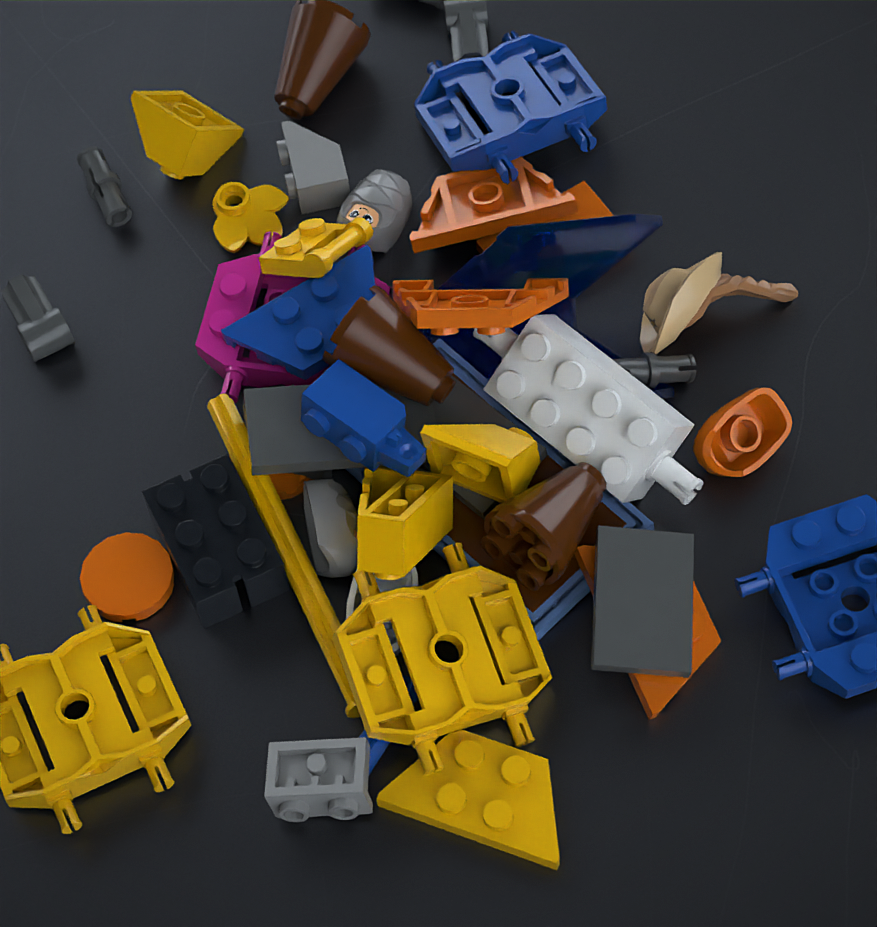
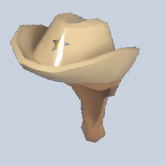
[639,252,798,355]

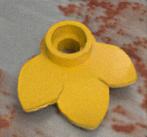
[213,182,289,253]

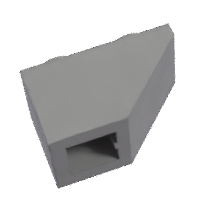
[276,121,350,215]

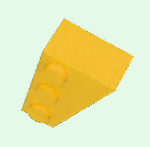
[357,466,453,580]

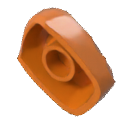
[693,387,792,477]

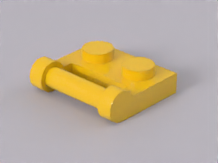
[259,217,373,278]

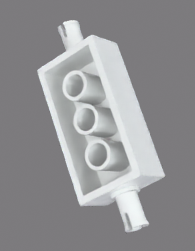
[473,314,704,505]

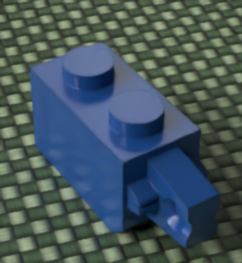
[301,359,427,478]

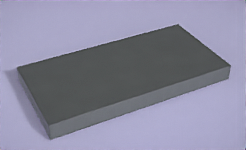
[244,385,436,476]

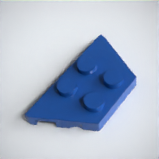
[221,244,376,380]

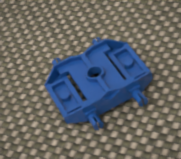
[414,31,607,183]
[734,494,877,699]

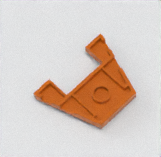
[392,278,569,335]

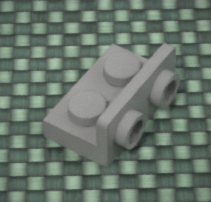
[264,737,373,822]

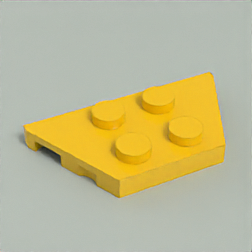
[376,729,560,870]

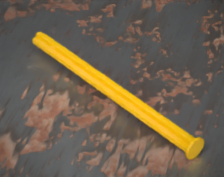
[207,393,360,718]

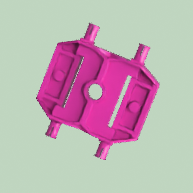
[195,231,391,403]

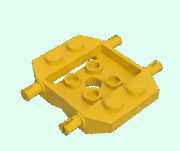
[333,543,552,775]
[0,605,191,834]

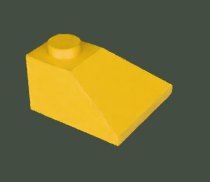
[130,91,244,180]
[420,424,541,503]

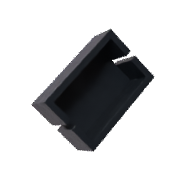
[142,454,290,629]

